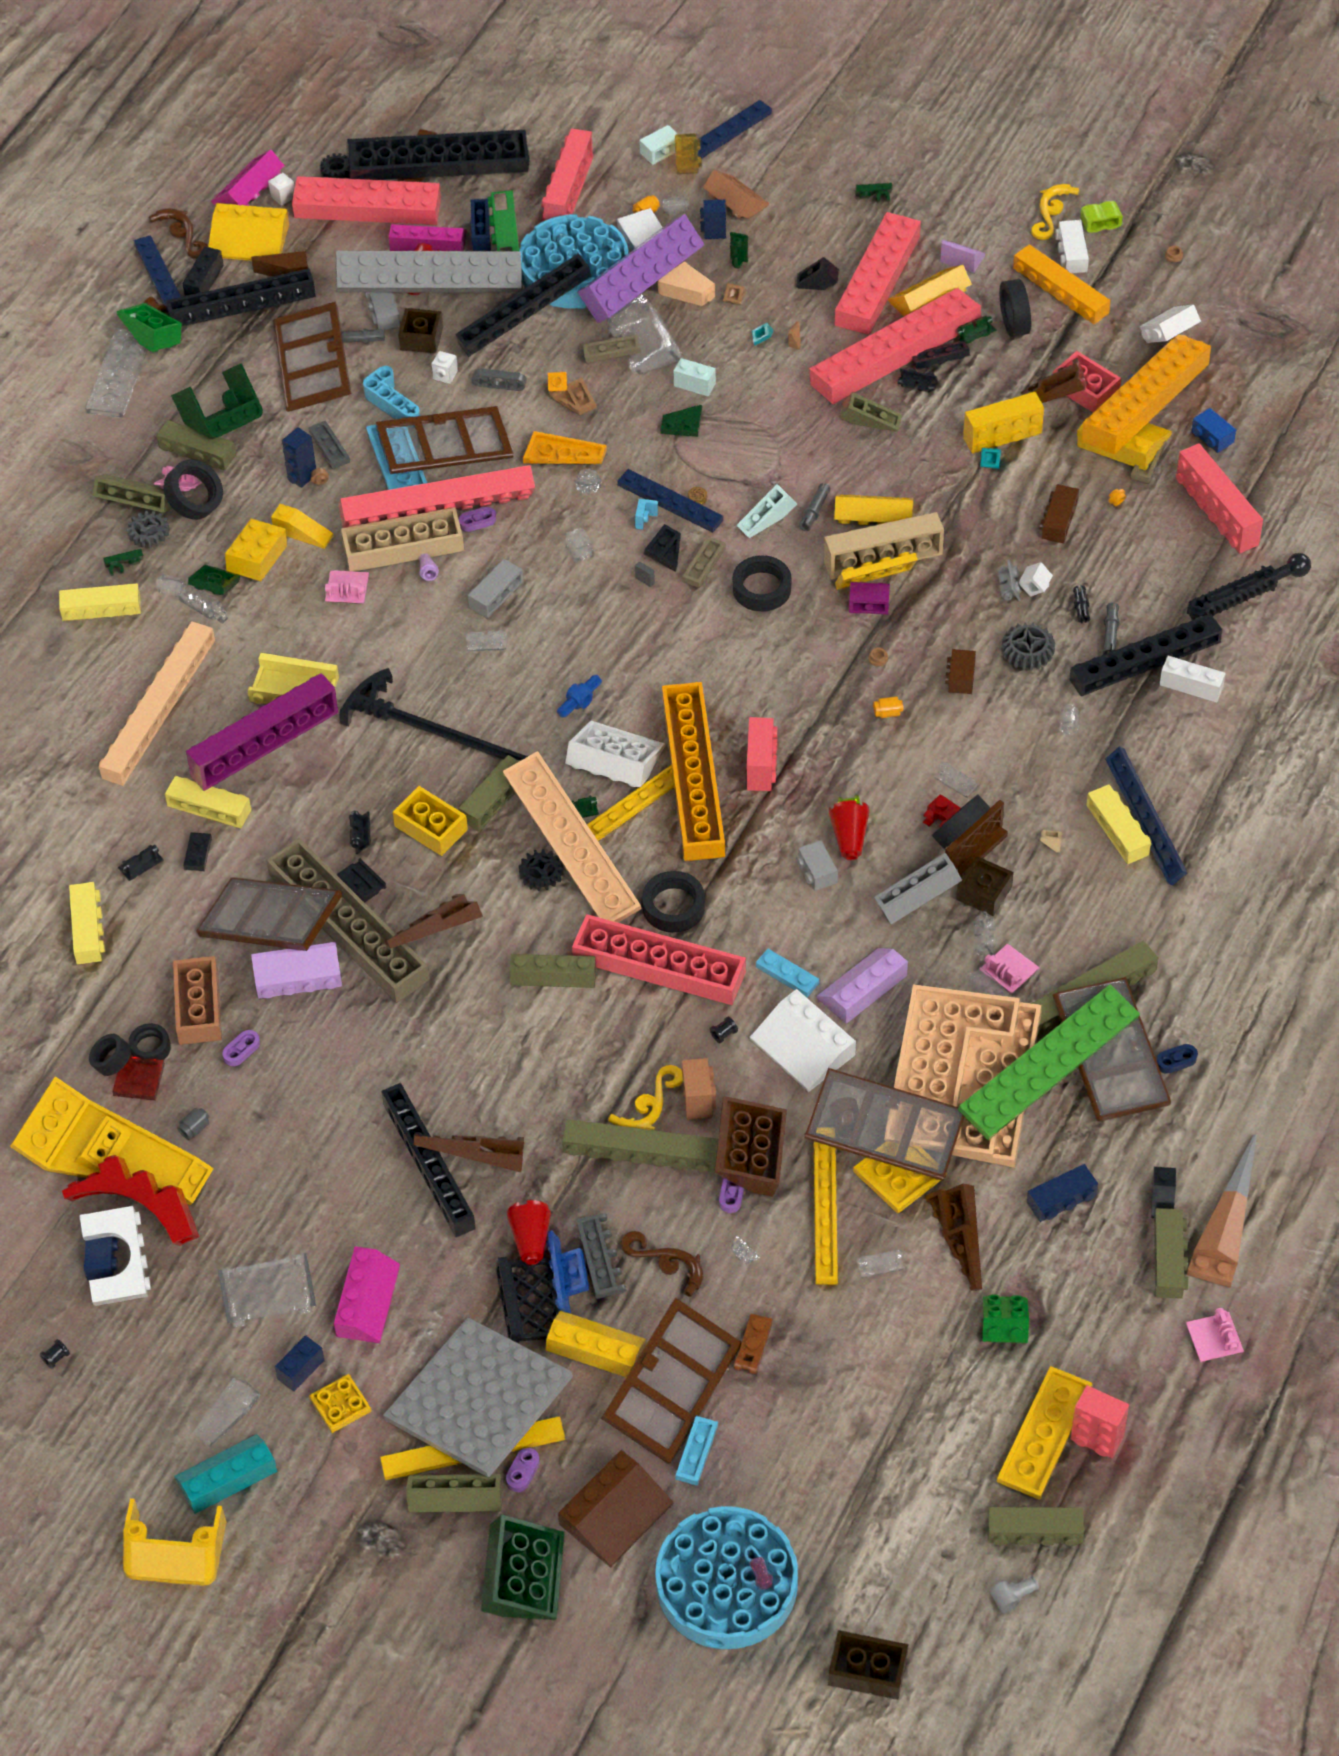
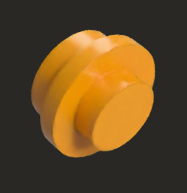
[1108,489,1127,506]

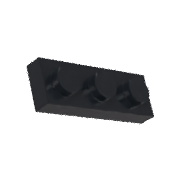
[912,340,970,369]

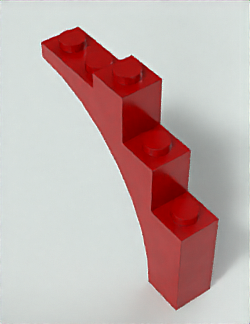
[62,1155,200,1246]

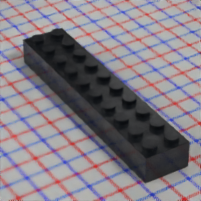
[346,129,530,180]

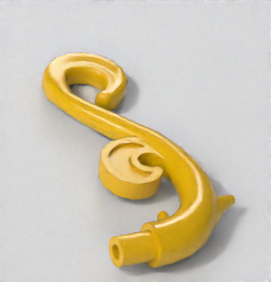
[1031,184,1079,240]
[608,1065,683,1130]

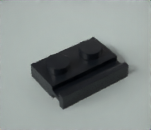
[337,858,387,903]

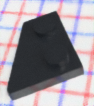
[644,524,681,572]

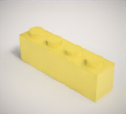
[59,583,141,621]
[165,776,251,828]
[1086,785,1151,865]
[69,882,105,964]

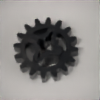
[519,849,564,891]

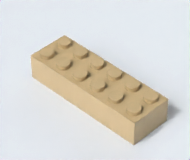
[341,507,464,572]
[824,512,944,579]

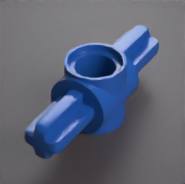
[557,675,602,718]

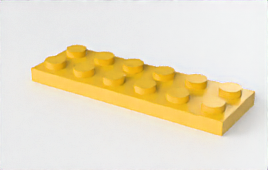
[997,1366,1093,1500]

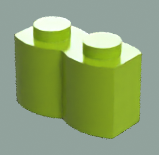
[1080,201,1123,233]

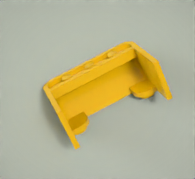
[123,1498,227,1586]

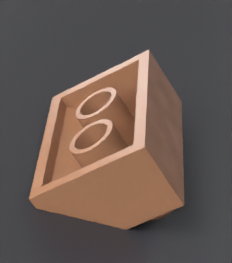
[703,169,769,218]

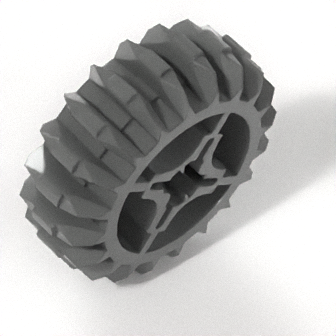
[1001,622,1055,671]

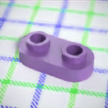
[458,507,496,532]
[222,1030,260,1066]
[719,1178,744,1213]
[506,1448,540,1492]

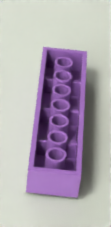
[578,214,704,323]

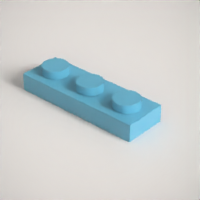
[756,949,820,998]
[675,1416,718,1486]

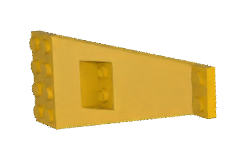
[9,1076,214,1205]

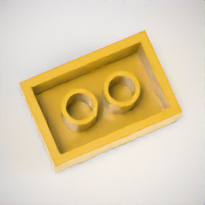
[225,518,287,581]
[393,786,468,856]

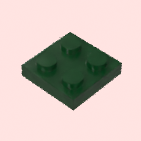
[188,565,240,595]

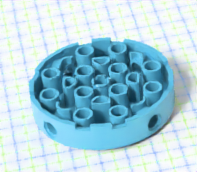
[519,214,628,309]
[656,1506,798,1649]

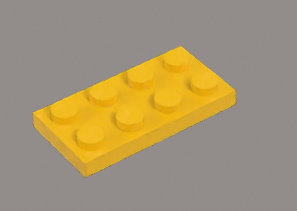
[835,552,918,590]

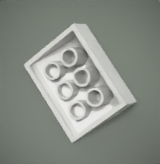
[565,721,665,787]
[750,989,856,1092]

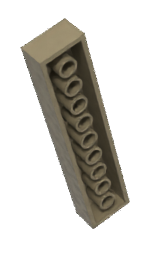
[266,838,430,1003]

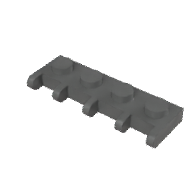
[576,1213,627,1299]

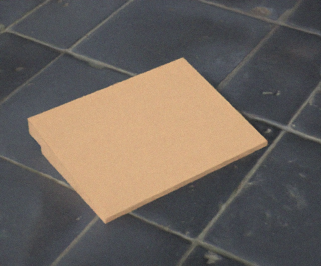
[884,984,1042,1168]

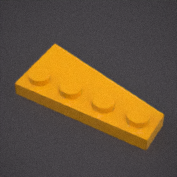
[523,431,607,464]

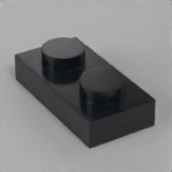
[183,832,212,872]

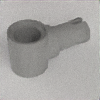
[990,1576,1039,1613]

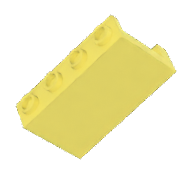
[248,653,339,704]

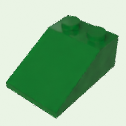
[117,303,182,352]

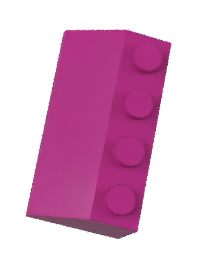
[211,149,284,206]
[389,224,467,251]
[334,1246,400,1344]

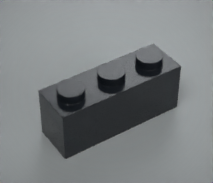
[182,246,224,296]

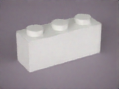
[1055,220,1089,273]
[1160,656,1226,702]

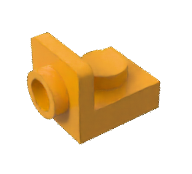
[548,372,567,392]

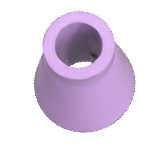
[419,554,439,581]

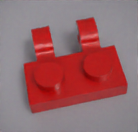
[923,794,961,827]

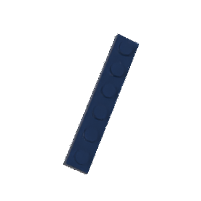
[681,100,772,164]
[133,235,181,313]
[617,469,724,533]

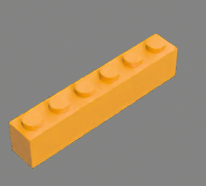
[1013,244,1111,324]

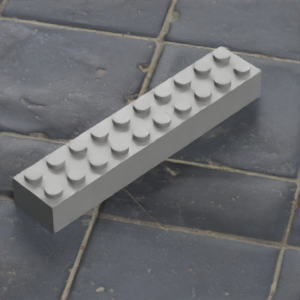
[335,251,522,293]

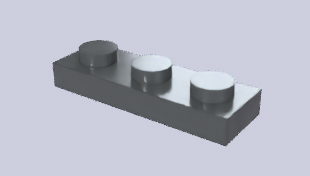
[308,420,350,469]

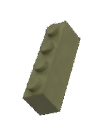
[157,420,236,470]
[93,474,172,513]
[458,755,519,831]
[509,954,596,988]
[1154,1208,1188,1299]
[406,1474,503,1512]
[988,1507,1084,1546]

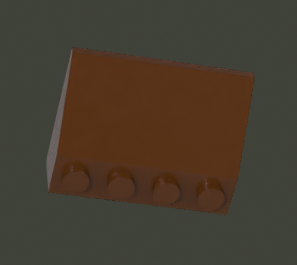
[714,1096,787,1197]
[558,1449,674,1568]

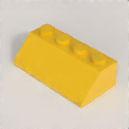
[888,264,972,316]
[834,494,914,525]
[546,1311,646,1377]

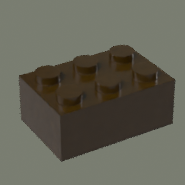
[828,1630,909,1700]

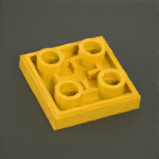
[309,1374,372,1433]

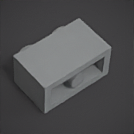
[796,840,838,891]

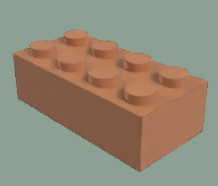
[173,956,222,1045]

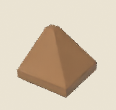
[723,283,746,305]
[788,321,801,350]

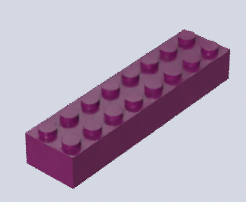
[186,673,338,791]

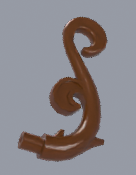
[149,208,208,259]
[621,1231,703,1297]

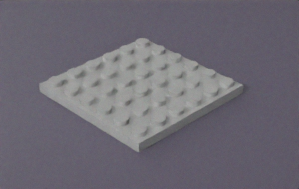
[383,1317,573,1478]

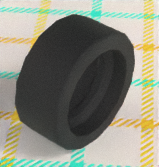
[129,1023,171,1065]
[89,1033,131,1076]

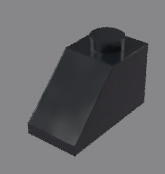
[796,257,839,290]
[1151,1166,1176,1218]

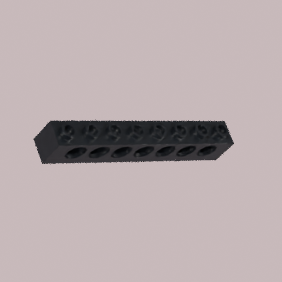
[455,253,591,357]
[166,268,316,327]
[1069,613,1223,697]
[381,1083,476,1238]

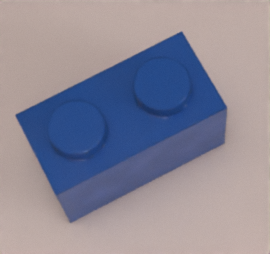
[1192,408,1236,453]

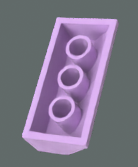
[251,942,342,999]
[817,948,908,1024]

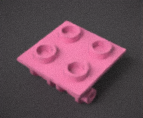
[154,466,202,491]
[325,570,369,603]
[980,944,1039,994]
[1186,1308,1244,1362]

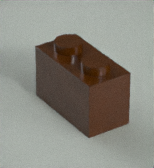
[945,649,976,694]

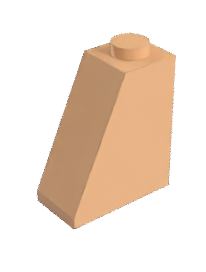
[658,262,715,306]

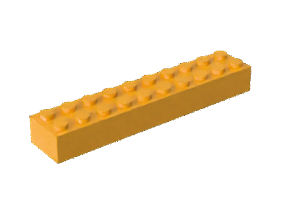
[1081,334,1211,454]
[662,682,725,861]

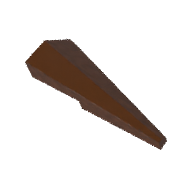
[1021,358,1087,403]
[385,894,483,949]
[414,1135,524,1172]
[925,1184,982,1291]

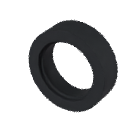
[999,279,1031,337]
[164,460,223,519]
[733,555,791,612]
[931,794,990,849]
[642,871,705,933]

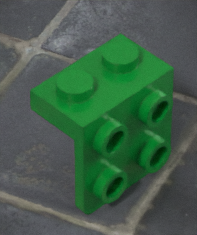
[982,1294,1029,1343]

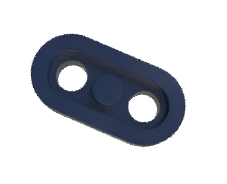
[1156,1044,1198,1074]

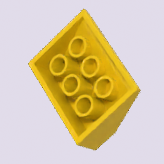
[208,203,289,261]
[1077,417,1172,471]

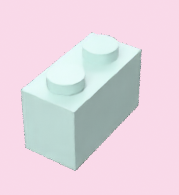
[639,125,681,165]
[674,358,716,397]

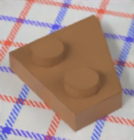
[549,378,597,415]

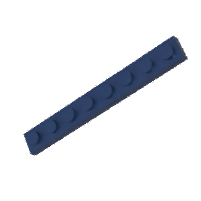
[1105,746,1187,885]

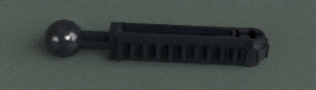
[1187,553,1311,620]

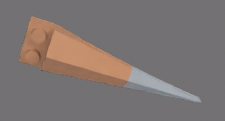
[1187,1134,1257,1288]

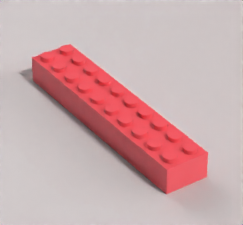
[809,288,981,404]
[339,465,535,528]

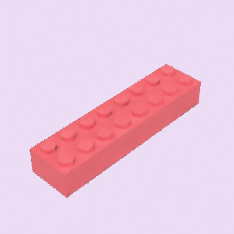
[292,176,441,225]
[835,212,921,335]
[572,914,746,1005]

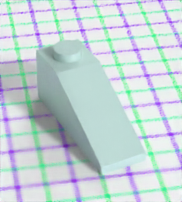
[737,484,797,538]

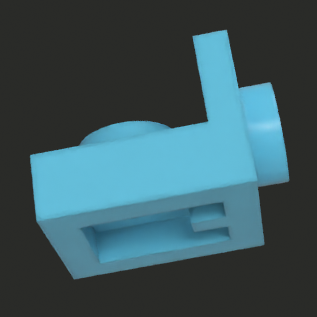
[635,499,658,530]

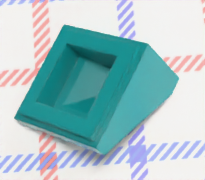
[751,323,774,346]
[980,448,1001,469]

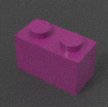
[849,582,890,614]

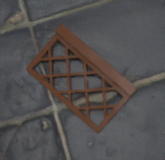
[945,800,1008,879]

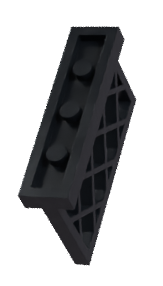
[496,1257,560,1344]

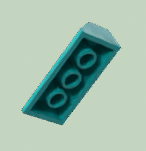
[174,1434,278,1514]

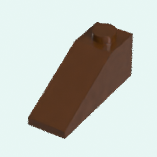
[251,251,308,277]

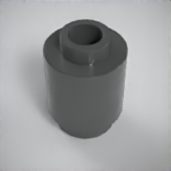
[177,1108,210,1140]

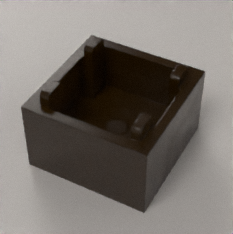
[956,856,1014,916]

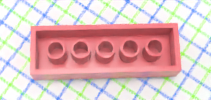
[541,128,593,221]
[1176,443,1263,554]

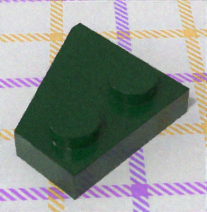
[660,405,702,437]

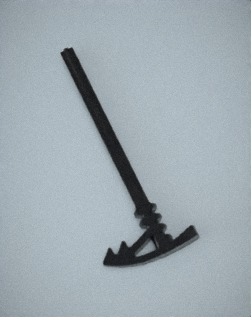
[339,668,528,761]

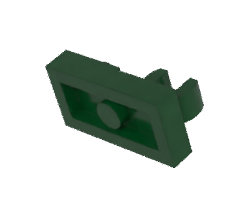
[855,183,892,203]
[103,549,143,576]

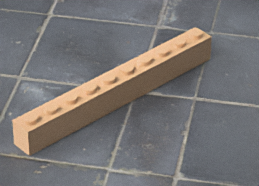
[99,622,215,786]

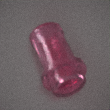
[749,1557,774,1590]

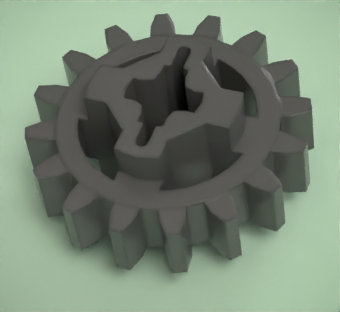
[127,511,170,548]

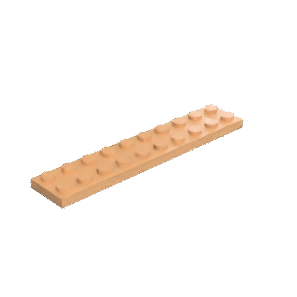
[503,751,642,923]

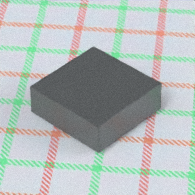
[635,562,655,587]

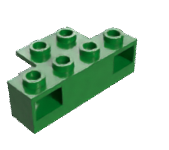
[487,190,519,252]

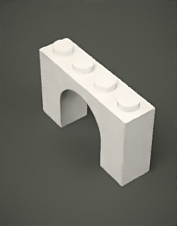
[80,1206,151,1306]

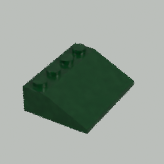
[481,1514,565,1620]

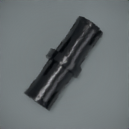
[1073,585,1090,623]

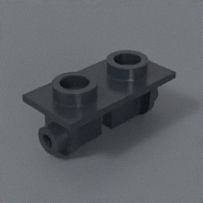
[898,368,938,393]
[349,811,371,854]
[118,844,164,881]

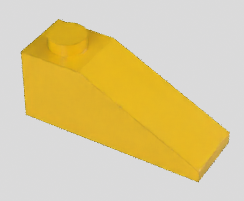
[271,503,334,549]

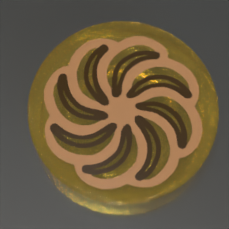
[688,487,707,505]

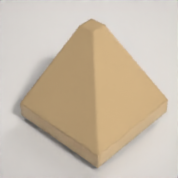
[1040,830,1062,852]

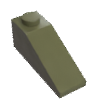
[839,392,902,432]

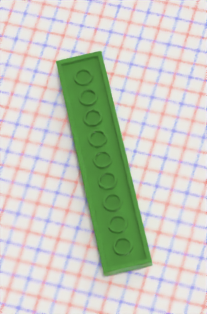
[958,984,1140,1140]

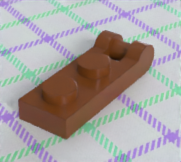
[734,1314,773,1375]

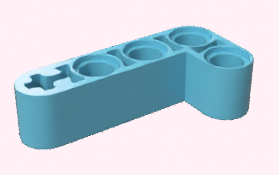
[363,366,420,429]

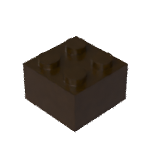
[398,308,443,354]

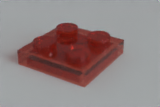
[112,1057,165,1101]

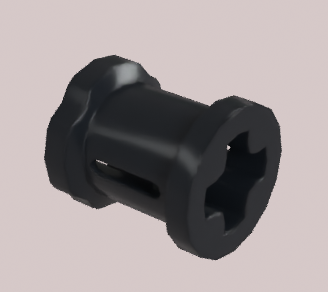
[710,1016,738,1044]
[40,1339,70,1369]

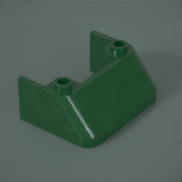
[171,363,263,439]

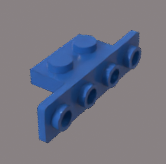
[546,1230,589,1314]

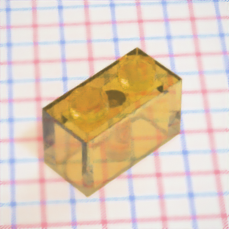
[675,133,702,175]

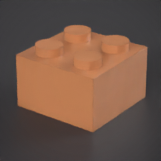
[682,1058,716,1120]

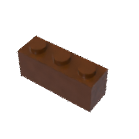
[1039,484,1079,544]

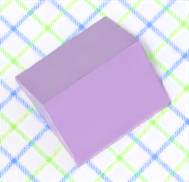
[940,240,985,273]

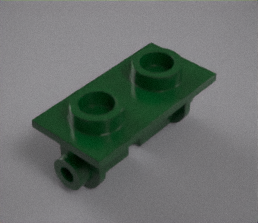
[730,232,748,269]
[956,315,997,344]
[571,795,599,818]

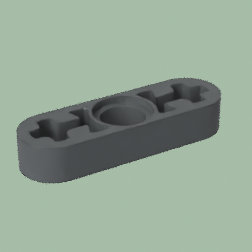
[472,368,527,391]

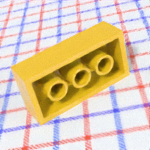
[963,392,1044,454]

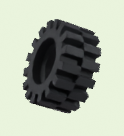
[320,153,350,179]

